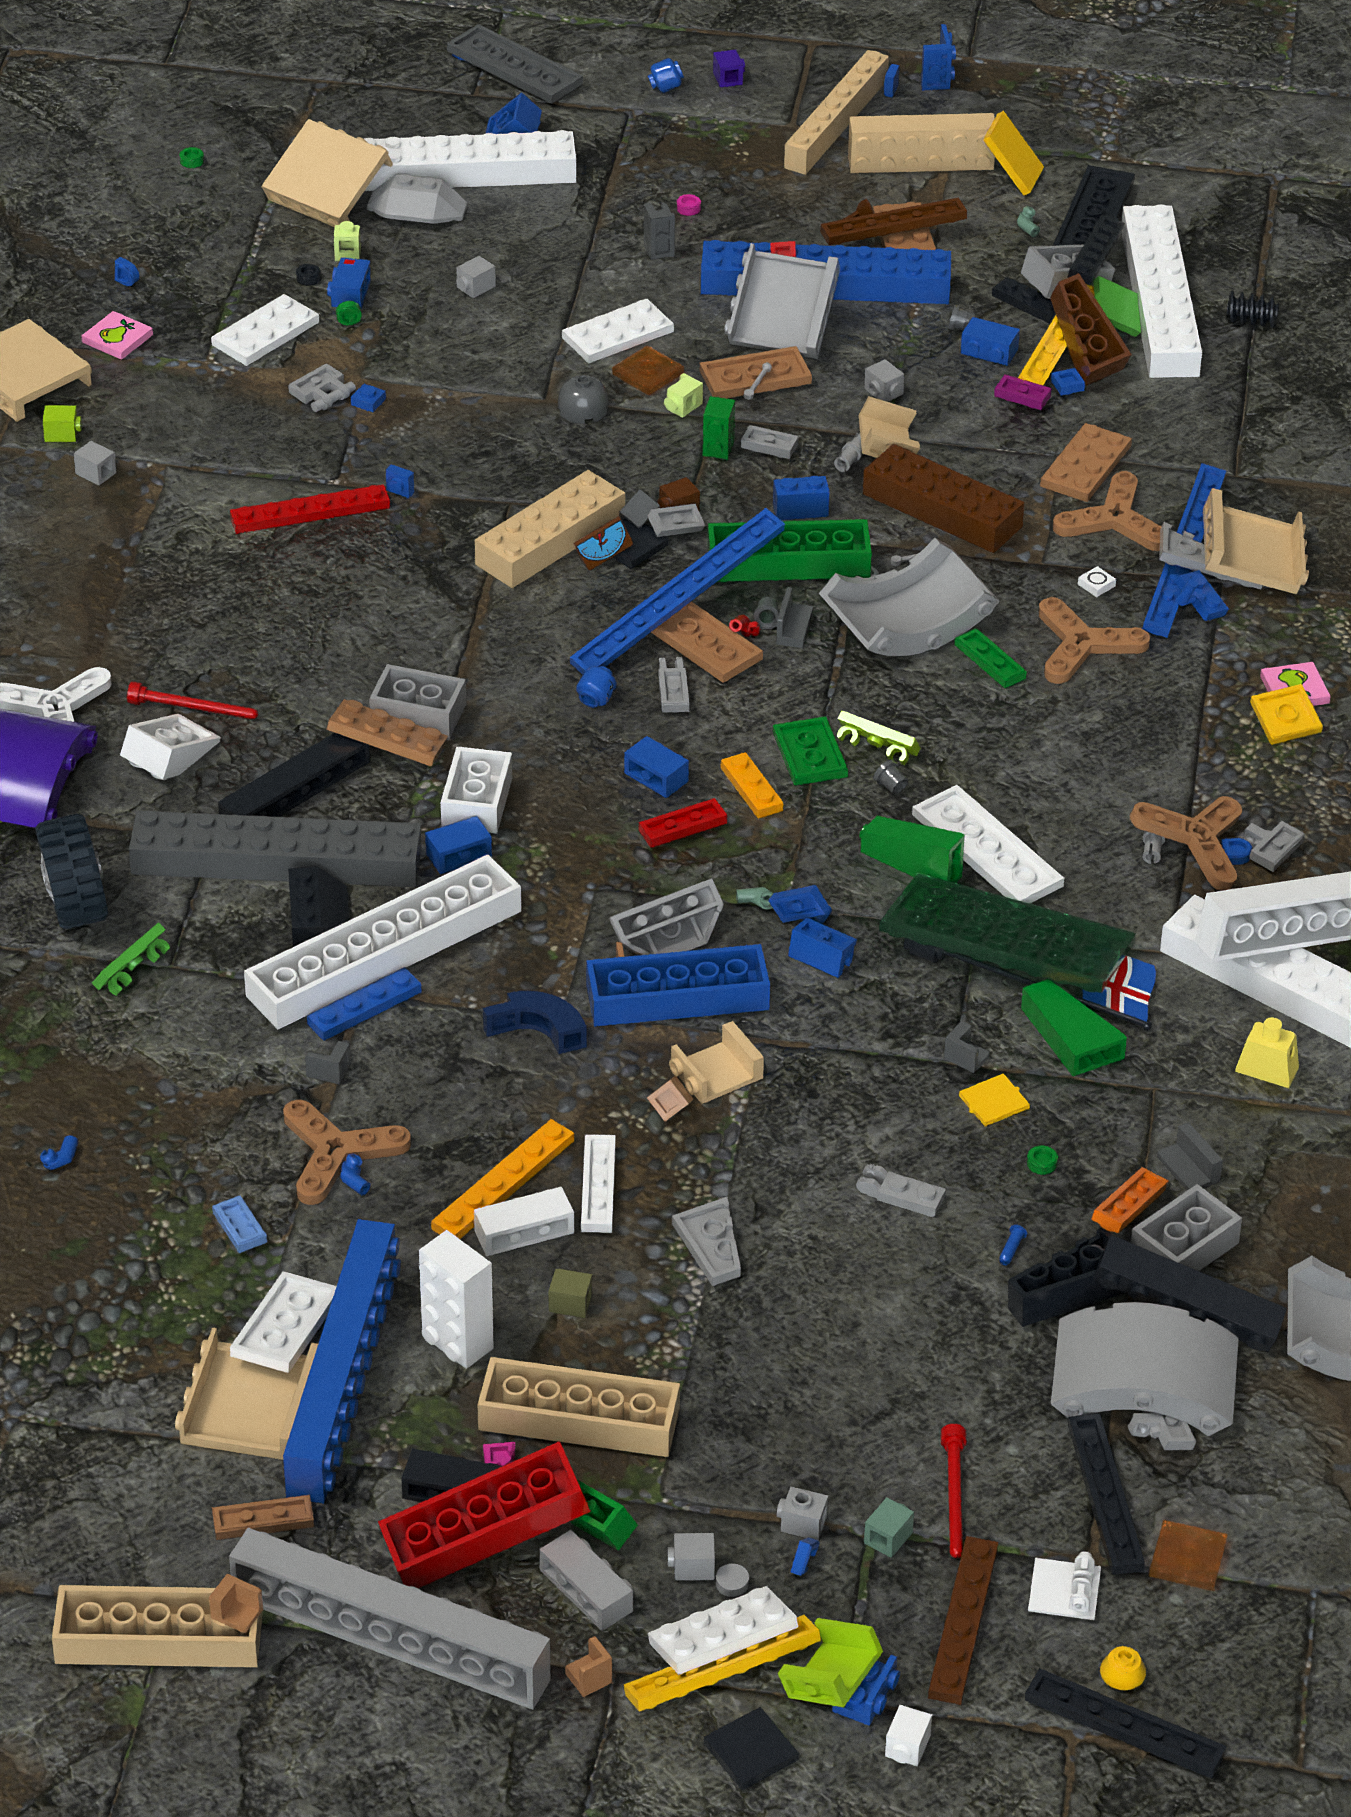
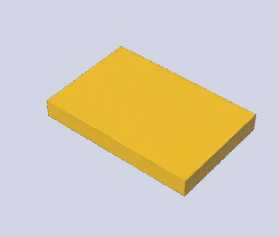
[983,111,1044,195]

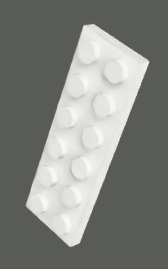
[912,785,1064,909]

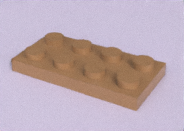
[873,202,936,250]
[700,346,812,399]
[1040,423,1132,502]
[651,601,763,683]
[326,699,448,767]

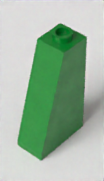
[859,816,965,893]
[1021,979,1127,1077]

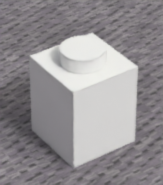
[885,1705,932,1767]

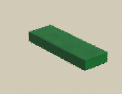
[955,628,1027,688]

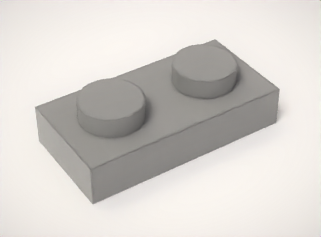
[741,425,798,459]
[647,504,705,537]

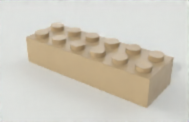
[848,113,995,173]
[475,470,625,588]
[477,1357,680,1457]
[52,1585,263,1667]

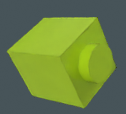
[43,405,82,442]

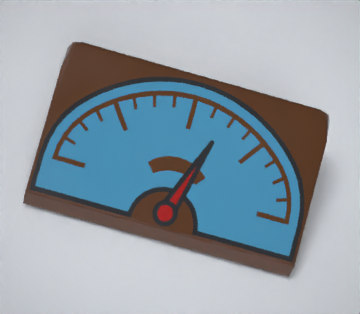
[573,517,633,570]

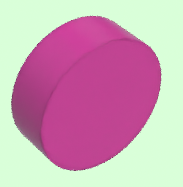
[677,194,701,216]

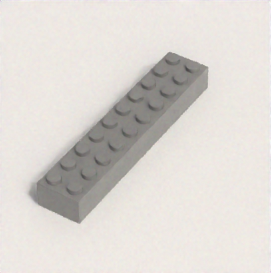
[229,1528,551,1710]

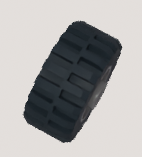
[35,813,109,929]

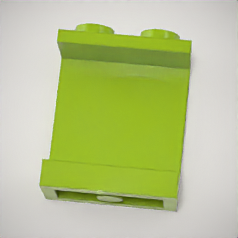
[778,1618,883,1707]

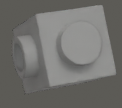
[456,256,496,298]
[864,359,904,402]
[74,441,116,485]
[777,1486,828,1541]
[667,1533,715,1580]

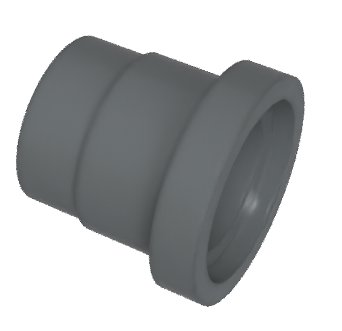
[948,305,975,330]
[753,597,780,630]
[873,760,908,795]

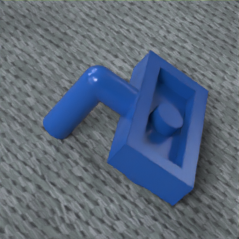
[1175,570,1229,621]
[768,885,832,924]

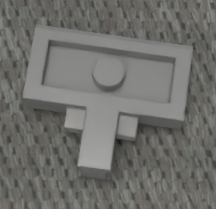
[1243,821,1305,872]
[1128,1411,1196,1450]

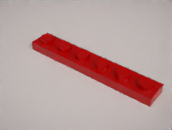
[230,484,390,534]

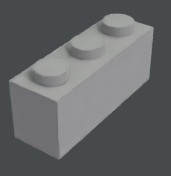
[539,1530,634,1631]

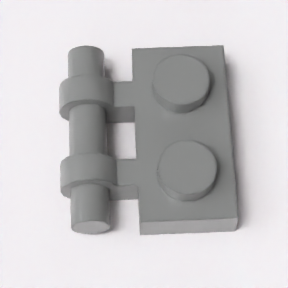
[288,363,356,412]

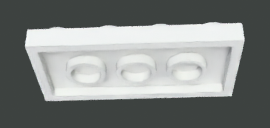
[211,294,319,366]
[562,299,674,364]
[230,1271,337,1373]
[648,1586,798,1675]

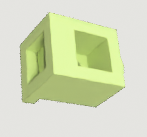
[334,221,361,261]
[664,373,703,418]

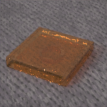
[612,345,684,395]
[1149,1520,1228,1591]

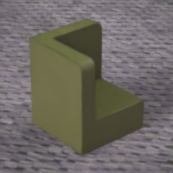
[548,1269,592,1318]

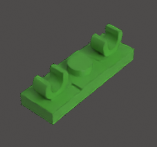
[92,922,170,996]

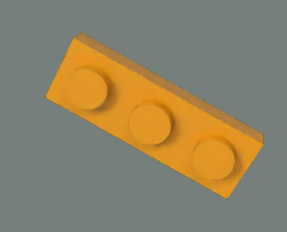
[721,752,783,819]

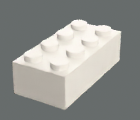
[419,1230,494,1369]

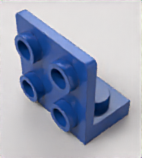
[921,24,956,91]

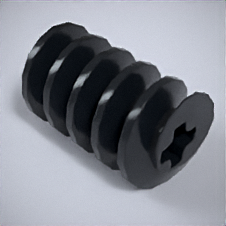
[1226,291,1280,328]

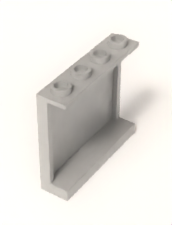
[725,243,840,359]

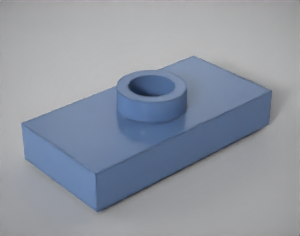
[212,1195,267,1253]

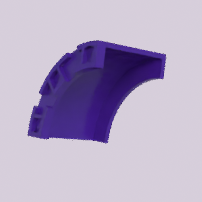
[0,709,98,828]

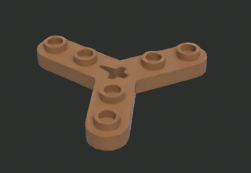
[1053,471,1162,551]
[1039,597,1150,684]
[1130,796,1242,890]
[283,1100,411,1205]

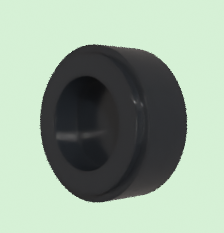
[296,264,321,286]

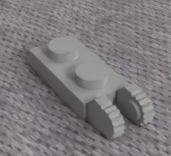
[658,657,689,713]
[856,1164,946,1217]

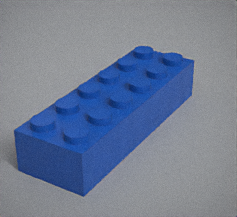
[586,944,770,1027]

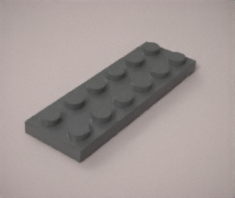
[447,24,583,104]

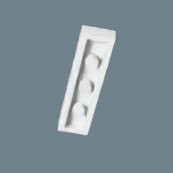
[581,1135,616,1233]

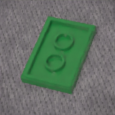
[772,716,848,786]

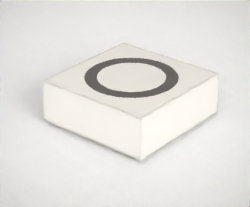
[1078,566,1116,597]

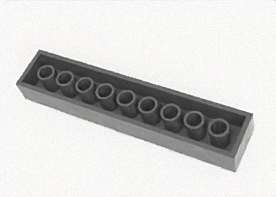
[129,811,422,887]

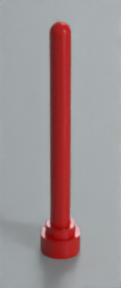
[127,681,258,719]
[941,1424,967,1558]

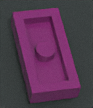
[994,375,1052,410]

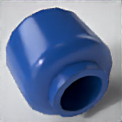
[648,58,684,93]
[576,666,617,708]

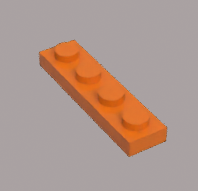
[1091,1167,1169,1234]

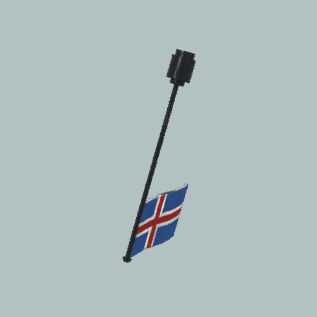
[904,927,1156,1031]

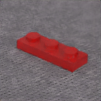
[638,798,727,848]

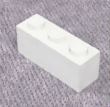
[474,1187,574,1256]

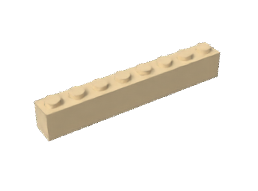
[784,50,889,175]

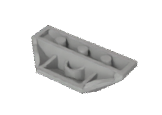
[367,174,468,223]
[609,878,724,955]

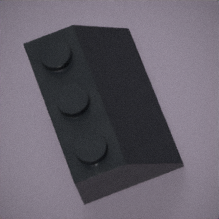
[288,867,350,947]

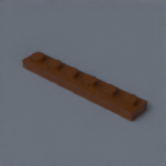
[820,197,967,245]
[928,1536,999,1705]

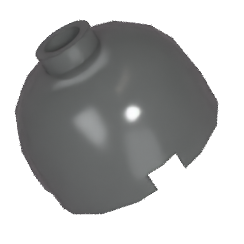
[558,375,609,424]

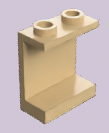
[859,396,920,458]
[669,1021,764,1104]

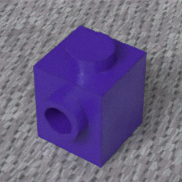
[713,50,745,88]

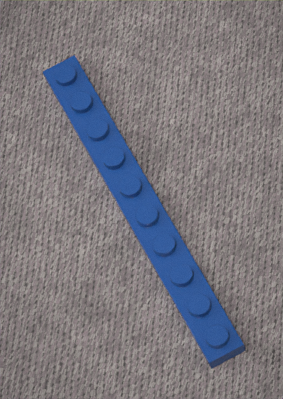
[1142,463,1226,638]
[570,508,785,675]

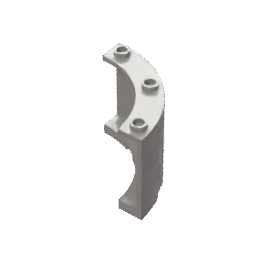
[819,538,1000,656]
[1287,1255,1351,1381]
[1051,1302,1238,1436]

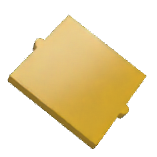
[959,1073,1030,1127]

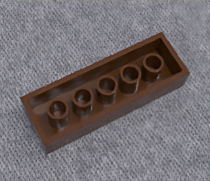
[863,444,1025,553]

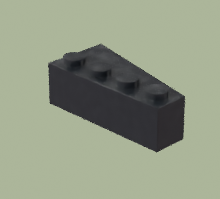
[1008,1227,1124,1327]

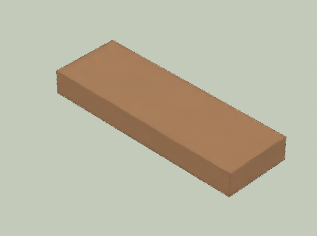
[212,1495,314,1540]

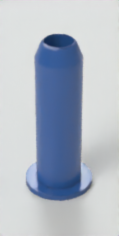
[999,1225,1027,1265]

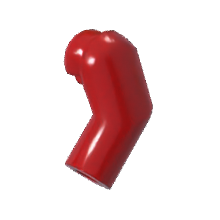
[729,615,760,637]

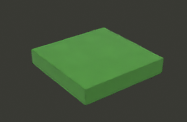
[1093,276,1141,337]

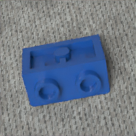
[832,1655,900,1726]

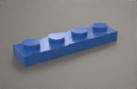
[307,967,422,1041]

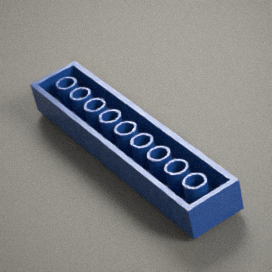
[701,240,951,304]
[283,1219,401,1504]

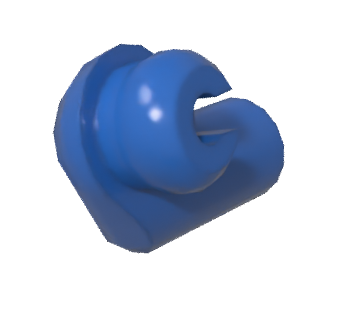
[40,1135,79,1170]
[340,1153,371,1195]

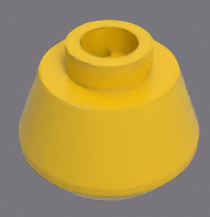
[1100,1646,1146,1691]

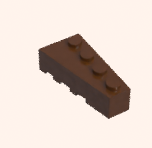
[1050,273,1132,386]

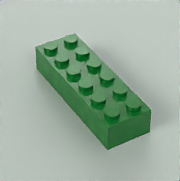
[708,519,872,582]

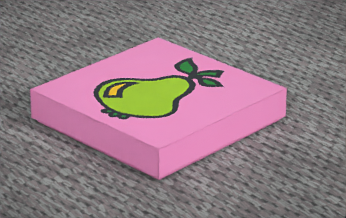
[81,311,153,360]
[1260,662,1330,706]

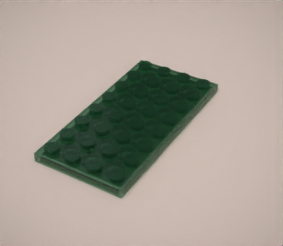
[879,873,1136,993]

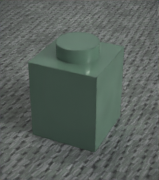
[864,1497,914,1558]

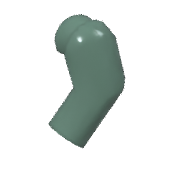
[1017,206,1040,237]
[736,887,773,910]

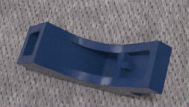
[483,991,587,1054]

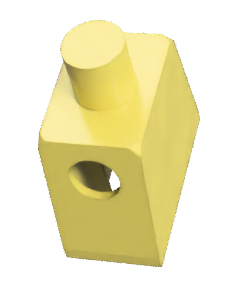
[1235,1017,1299,1088]

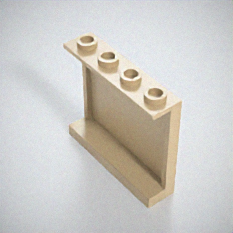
[262,119,393,227]
[0,319,92,422]
[1203,488,1309,594]
[175,1328,318,1460]

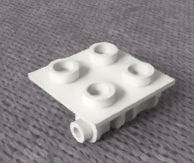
[1028,1552,1101,1620]

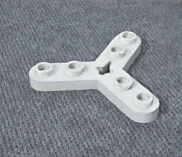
[0,667,112,722]

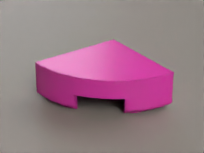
[483,1442,515,1466]

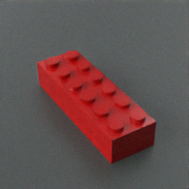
[378,1441,591,1588]

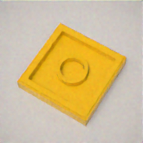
[1250,684,1323,745]

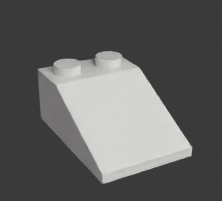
[120,714,221,780]

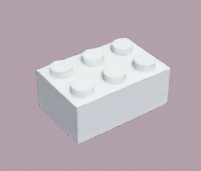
[441,747,512,834]

